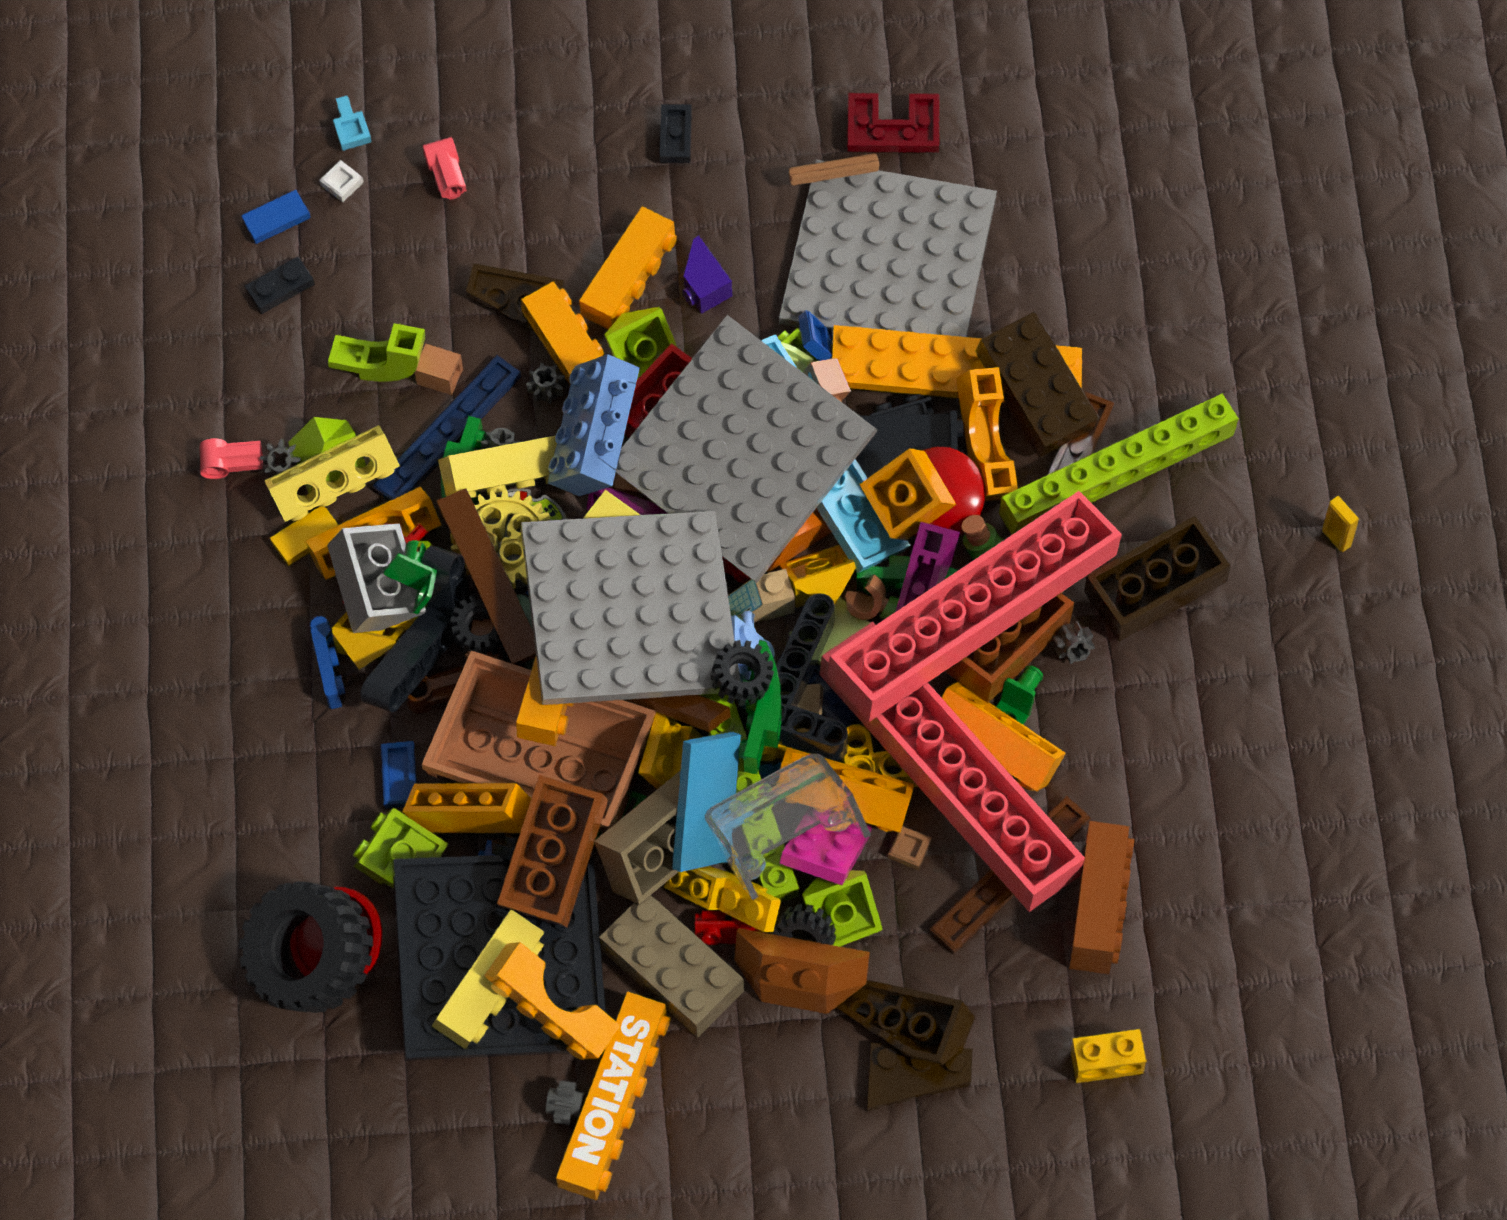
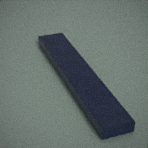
[373,355,521,501]

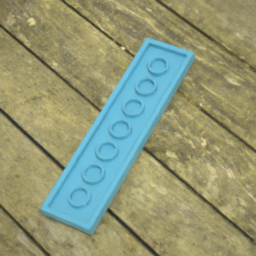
[761,334,910,573]

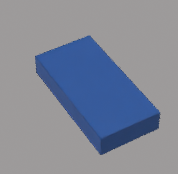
[241,190,311,244]
[798,310,832,361]
[381,741,417,809]

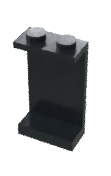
[856,411,964,478]

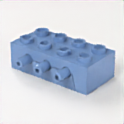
[548,354,640,496]

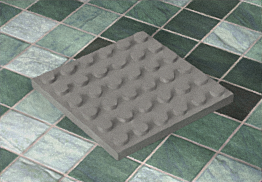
[779,160,997,337]
[616,315,877,583]
[521,511,740,705]

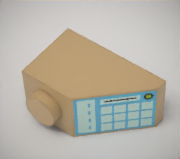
[728,569,795,623]

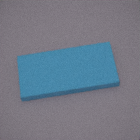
[672,732,741,872]

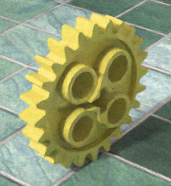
[450,489,550,589]

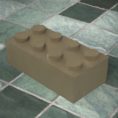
[594,770,681,904]
[599,895,744,1038]

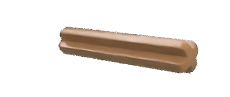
[788,154,879,185]

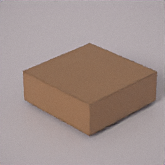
[888,826,931,870]

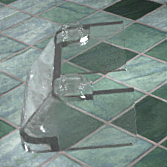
[705,754,871,900]

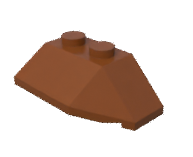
[734,928,870,1014]

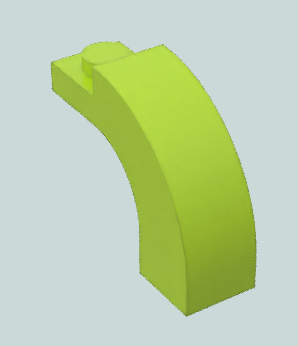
[328,323,425,382]

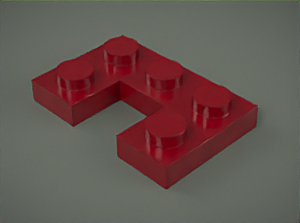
[848,93,940,152]

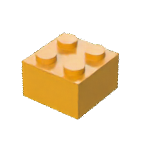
[859,448,956,540]

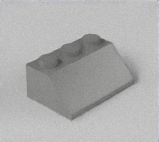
[327,523,426,633]

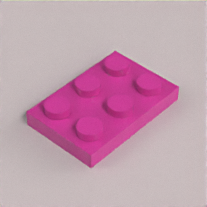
[779,807,872,886]

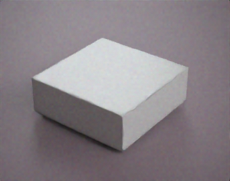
[319,160,364,202]

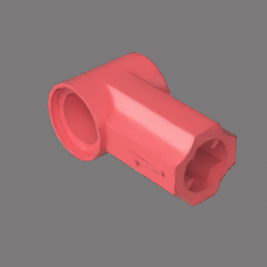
[422,137,466,200]
[199,438,263,479]

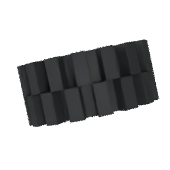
[451,595,504,656]
[710,640,774,706]
[773,904,836,945]

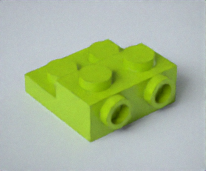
[353,807,448,889]

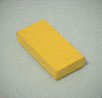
[1322,496,1359,552]
[270,506,338,566]

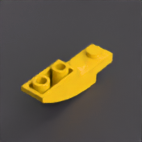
[664,866,781,932]

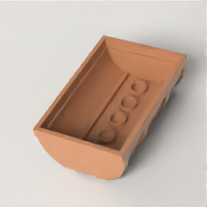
[422,651,656,834]

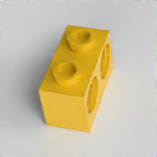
[1070,1029,1146,1083]

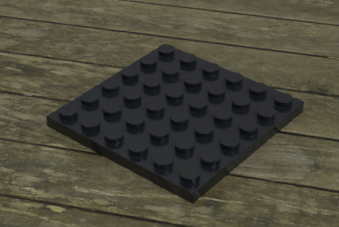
[392,852,606,1061]

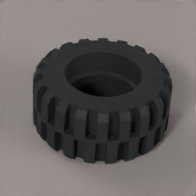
[239,881,373,1013]

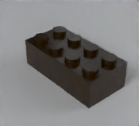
[975,311,1099,458]
[1084,515,1231,642]

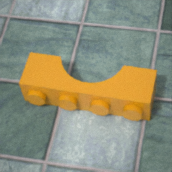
[956,367,1018,501]
[305,487,441,580]
[484,942,621,1060]

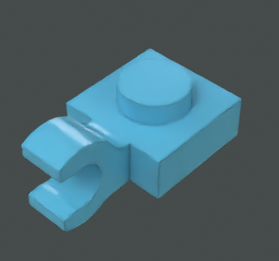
[333,96,372,151]

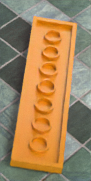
[831,325,1082,402]

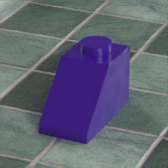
[682,236,733,314]

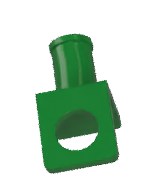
[384,540,437,615]
[996,665,1043,725]

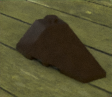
[836,980,975,1065]

